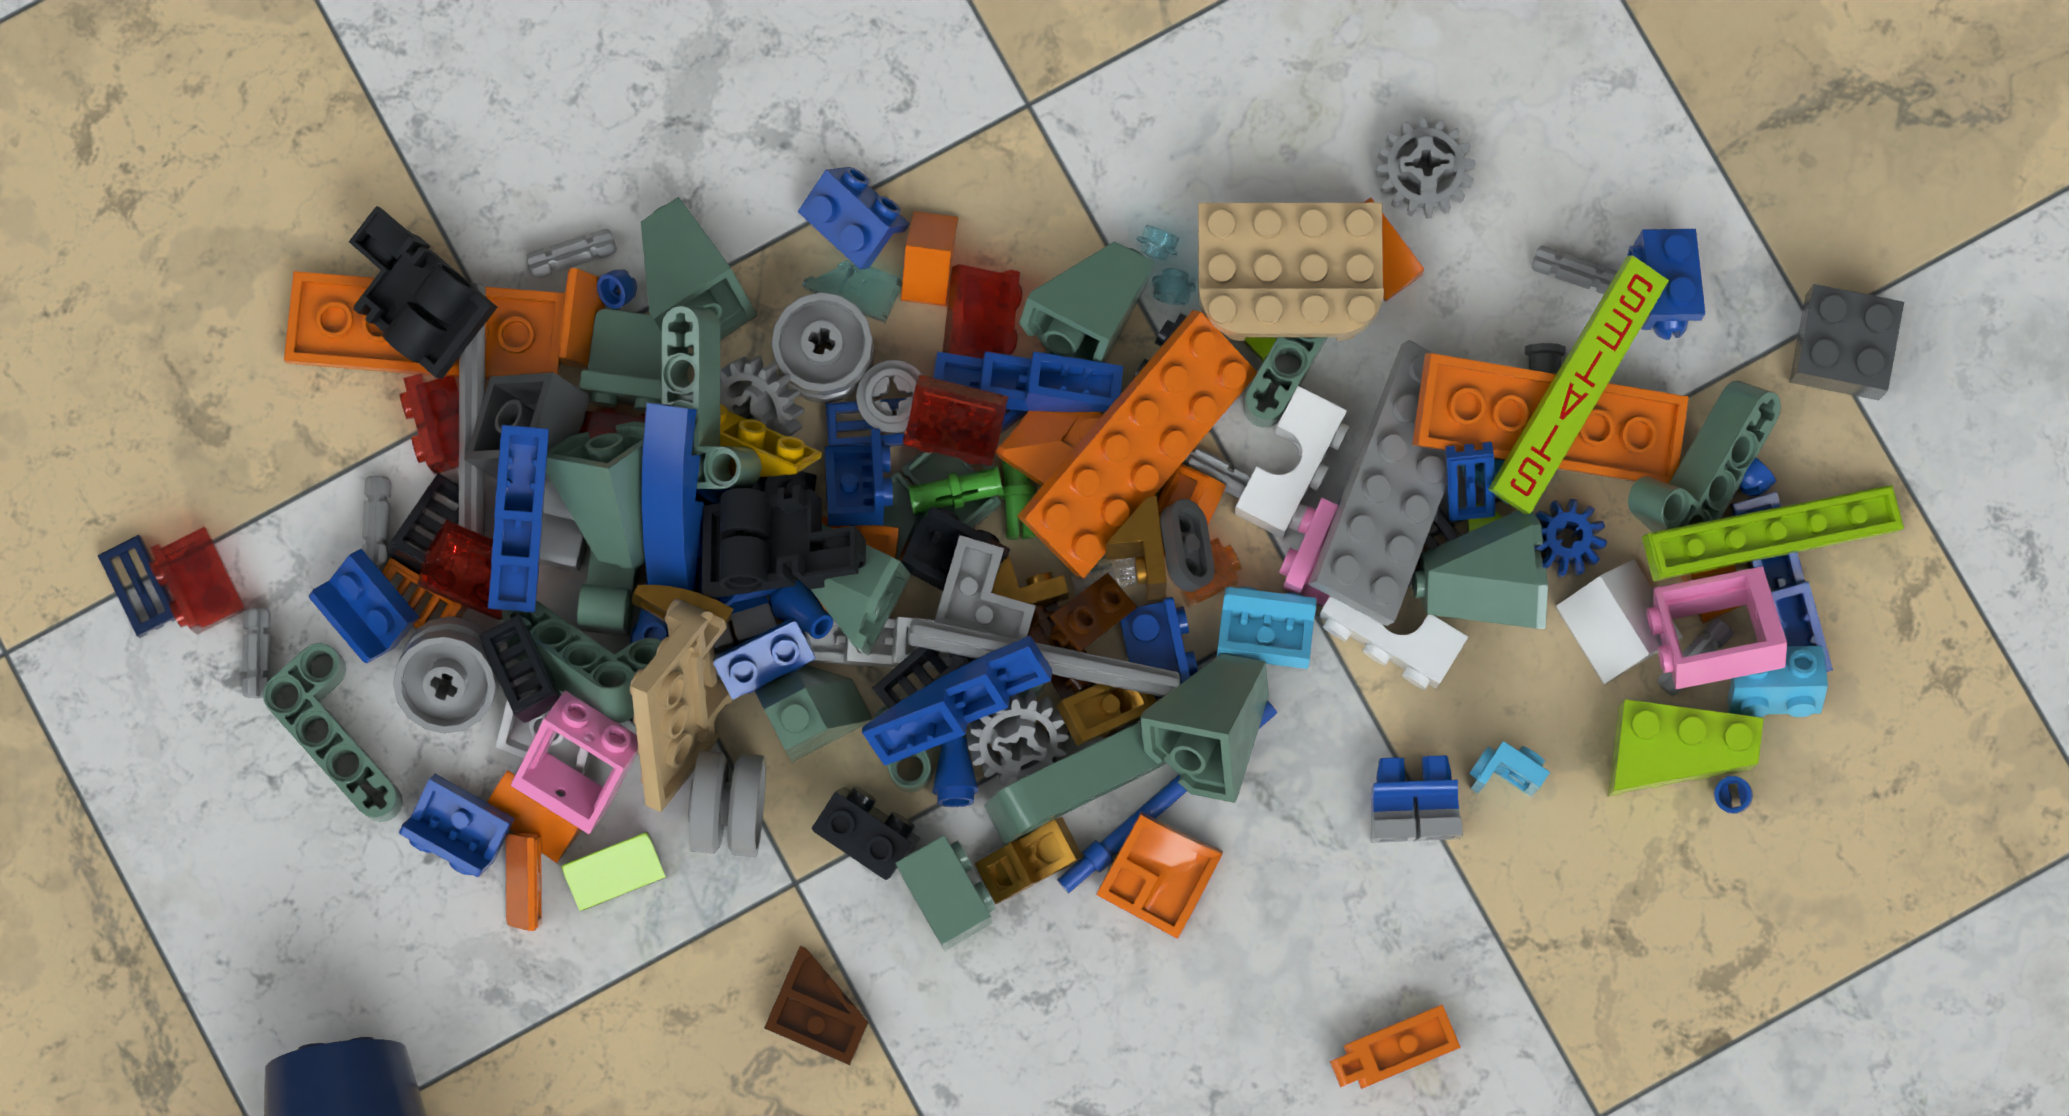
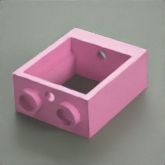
[1647,566,1787,690]
[511,691,638,834]

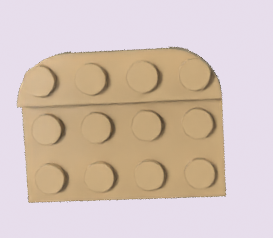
[1198,203,1384,341]
[630,598,732,812]

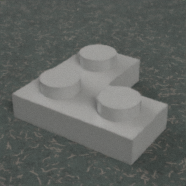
[934,535,1036,639]

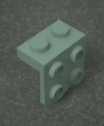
[579,309,662,412]

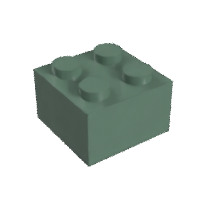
[896,835,995,951]

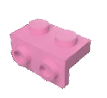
[1279,498,1338,606]

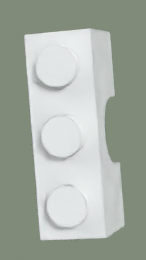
[1234,386,1350,539]
[1319,596,1468,690]

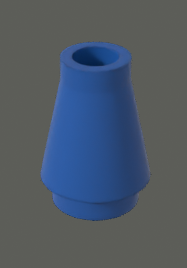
[769,580,833,639]
[932,737,979,807]

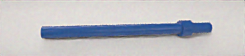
[1057,700,1278,894]

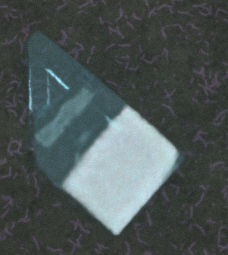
[802,260,902,323]

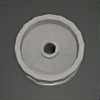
[771,292,875,403]
[393,616,500,734]
[688,750,766,857]

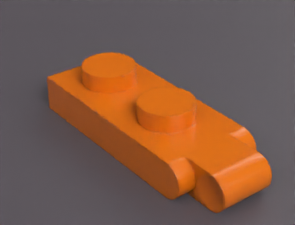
[1329,1004,1461,1089]

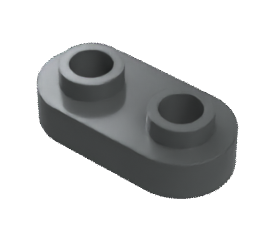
[1160,499,1215,592]

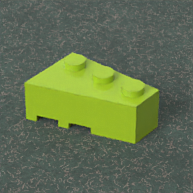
[1608,699,1764,797]

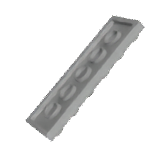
[1308,340,1447,626]

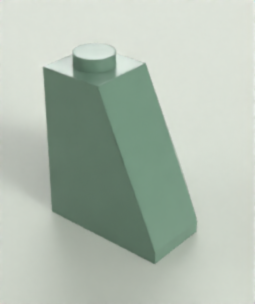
[641,197,757,340]
[1019,241,1155,363]
[546,421,645,569]
[1412,510,1548,629]
[811,524,911,656]
[1140,654,1269,803]
[755,665,873,763]

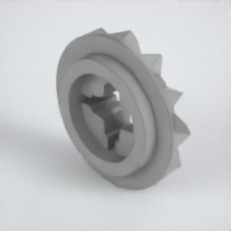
[856,360,930,434]

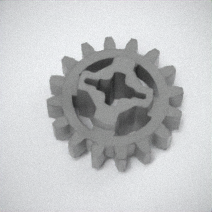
[1376,117,1476,218]
[720,356,804,437]
[967,689,1069,785]

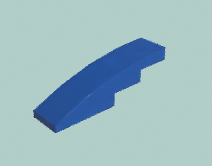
[930,351,1124,412]
[642,403,704,592]
[488,425,549,612]
[1730,491,1833,672]
[862,636,1052,766]

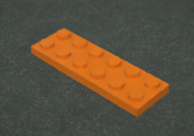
[284,271,565,380]
[1017,310,1258,579]
[1412,353,1689,483]

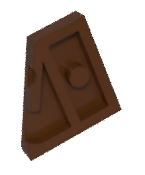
[764,946,869,1066]

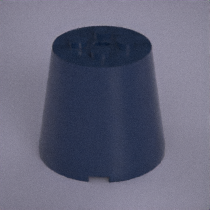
[264,1037,427,1116]

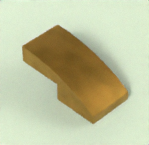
[631,585,733,625]
[974,817,1084,904]

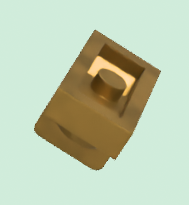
[1105,496,1167,600]
[992,555,1069,609]
[1056,684,1157,746]

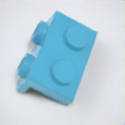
[1216,587,1317,669]
[1727,646,1828,717]
[1469,741,1550,797]

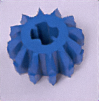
[1534,499,1607,577]

